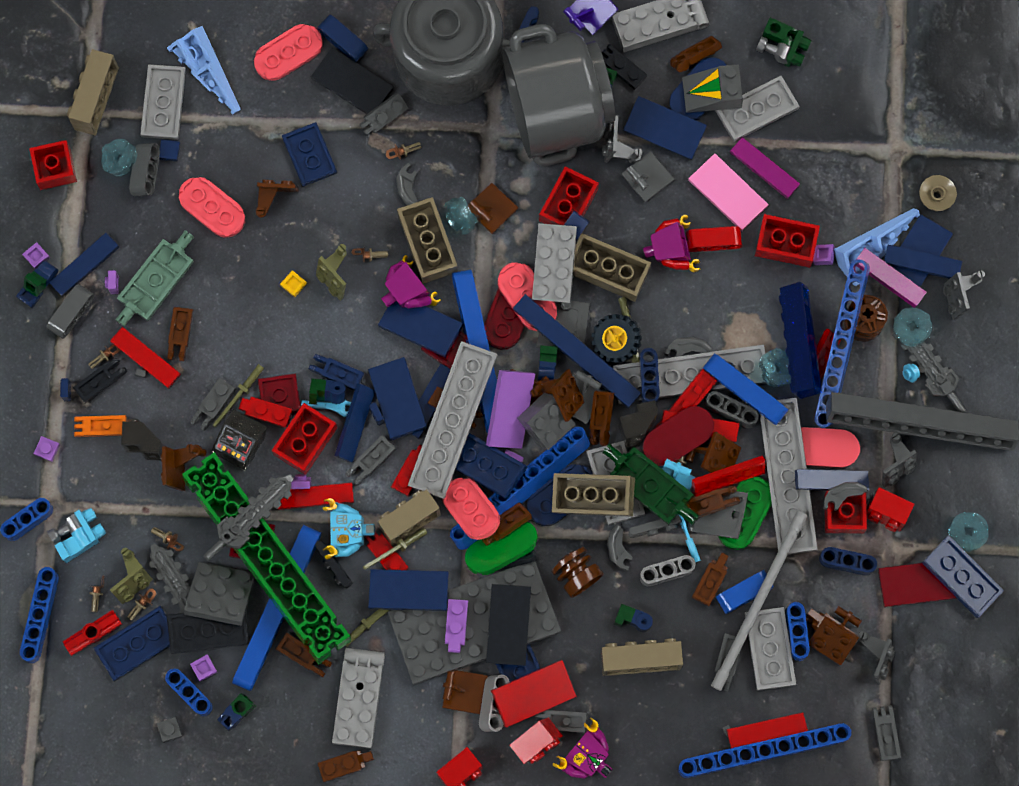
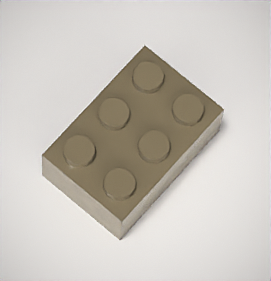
[378,489,441,547]

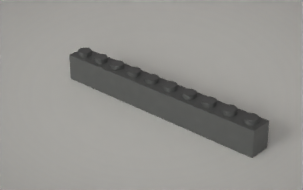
[826,392,1019,451]

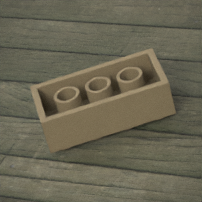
[67,49,119,136]
[397,197,458,284]
[573,233,651,302]
[552,473,635,517]
[601,638,683,676]

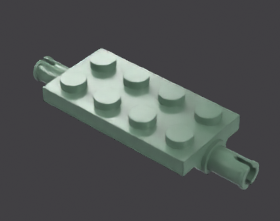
[115,230,194,327]

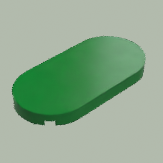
[718,477,772,550]
[465,522,538,575]

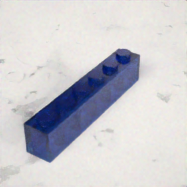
[779,282,822,399]

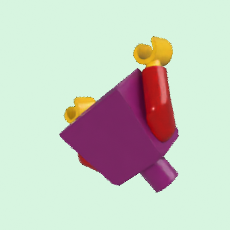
[643,215,700,272]

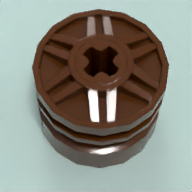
[844,295,888,342]
[551,547,604,598]

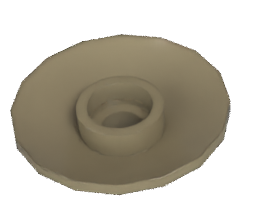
[919,175,957,211]

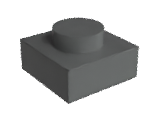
[157,717,182,743]

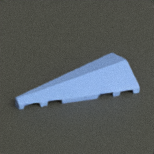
[167,26,241,114]
[834,208,920,286]

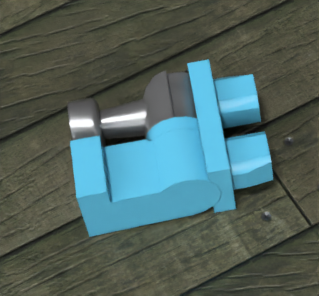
[47,508,106,563]

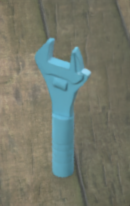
[301,399,351,417]
[679,515,701,562]

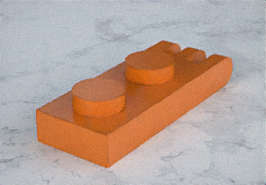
[74,415,127,437]

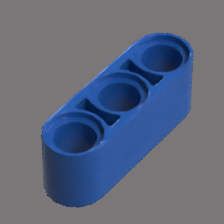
[0,498,53,541]
[716,570,774,614]
[785,602,810,661]
[165,669,213,716]

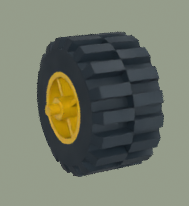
[591,314,642,362]

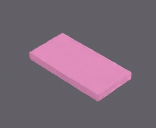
[688,154,769,231]

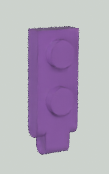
[445,599,468,653]

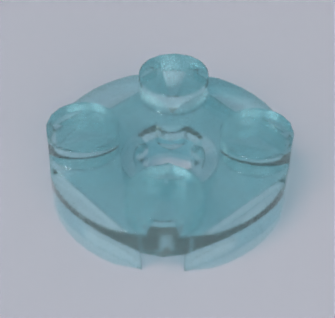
[101,139,137,177]
[444,197,478,235]
[893,308,932,346]
[759,348,797,387]
[948,512,989,552]

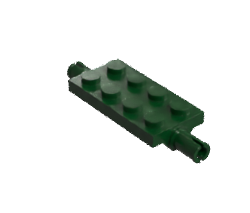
[602,444,700,525]

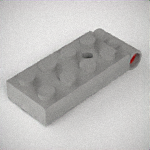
[612,0,710,53]
[332,648,385,749]

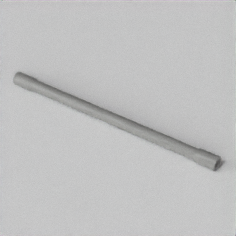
[711,511,808,691]

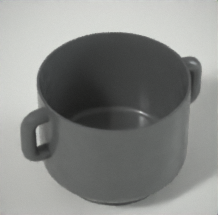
[373,0,510,106]
[502,24,615,167]

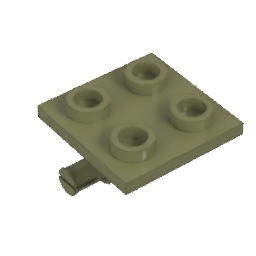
[316,244,347,301]
[110,548,153,604]

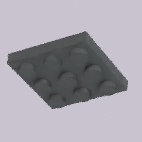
[184,562,255,626]

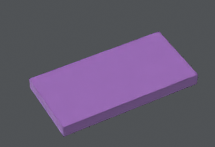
[486,370,535,449]

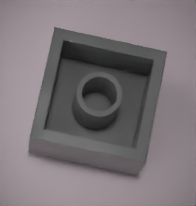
[517,393,576,450]

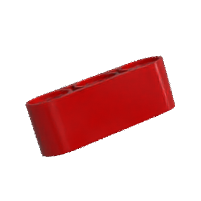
[686,226,742,252]

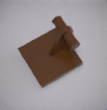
[256,180,299,218]
[465,183,519,234]
[531,369,584,422]
[685,432,741,473]
[161,444,207,491]
[809,606,862,665]
[442,670,488,715]

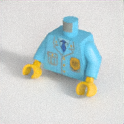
[323,498,375,559]

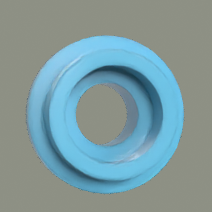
[903,364,920,383]

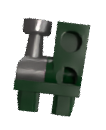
[756,17,812,67]

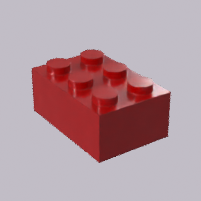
[539,166,599,225]
[755,214,820,268]
[272,403,337,475]

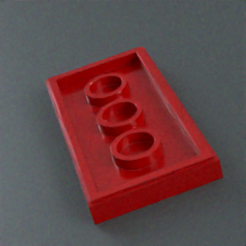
[491,660,576,727]

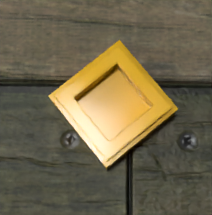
[280,270,307,297]

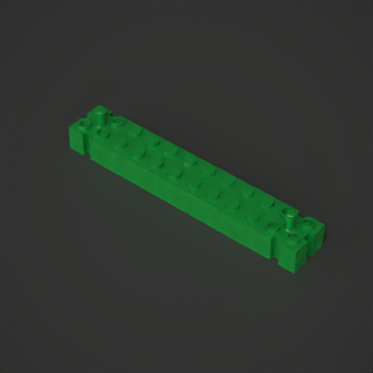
[182,452,351,664]

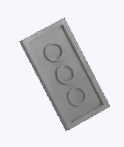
[140,65,186,140]
[715,76,800,142]
[532,223,577,303]
[586,441,645,525]
[745,607,796,691]

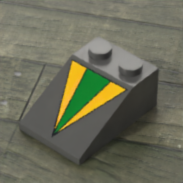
[682,64,743,113]

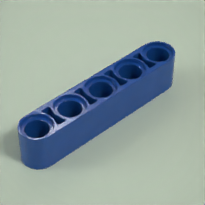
[702,353,788,425]
[20,567,59,663]

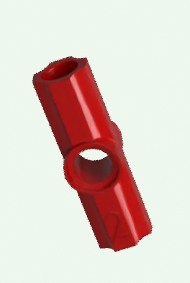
[62,610,122,656]

